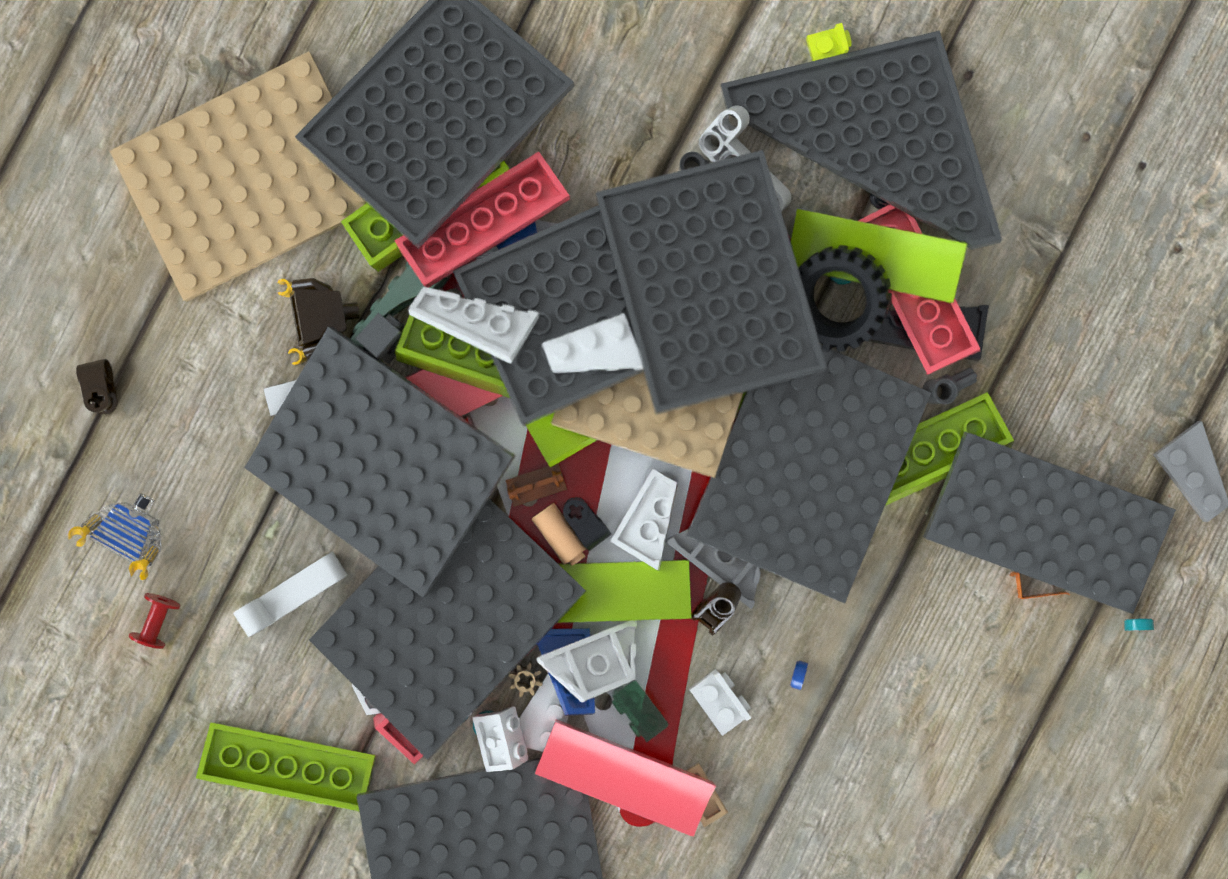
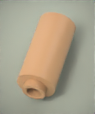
[532,503,587,566]

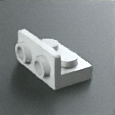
[689,669,751,736]
[472,706,528,772]

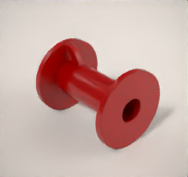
[129,593,181,649]

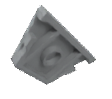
[666,529,761,609]

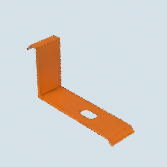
[1009,571,1070,599]

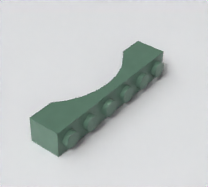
[351,262,452,353]

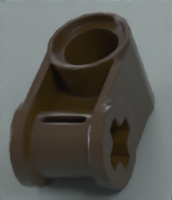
[76,359,118,414]
[691,582,741,636]

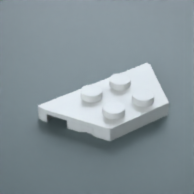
[536,620,637,702]

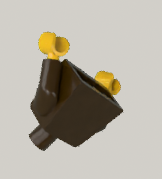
[277,278,360,365]

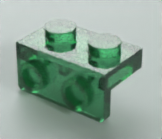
[612,680,668,742]

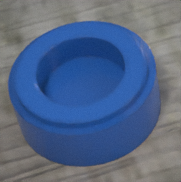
[790,660,808,690]

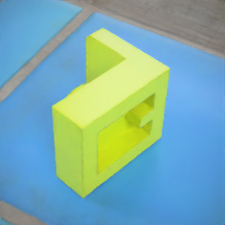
[806,23,851,61]

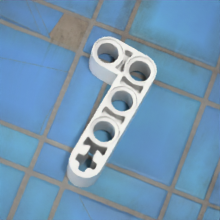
[699,105,791,212]
[233,552,348,637]

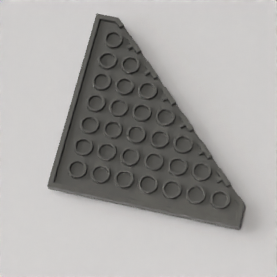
[721,30,1002,250]

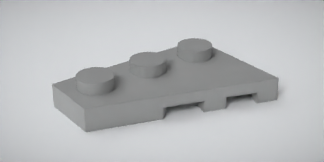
[1153,421,1228,522]

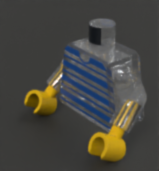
[68,493,162,580]

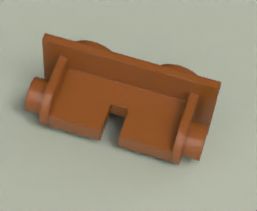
[505,463,567,507]

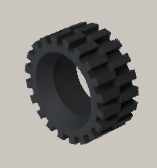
[798,245,892,352]

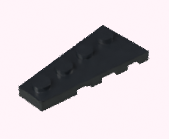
[868,305,989,361]

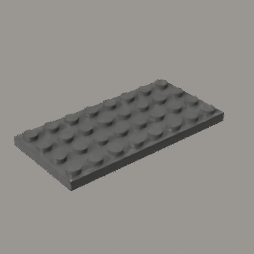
[923,432,1176,614]

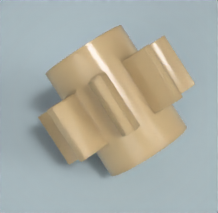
[508,661,543,697]

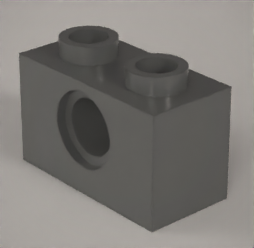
[355,313,405,364]

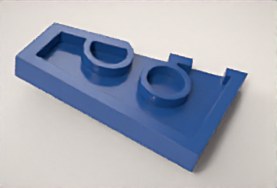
[538,628,595,716]

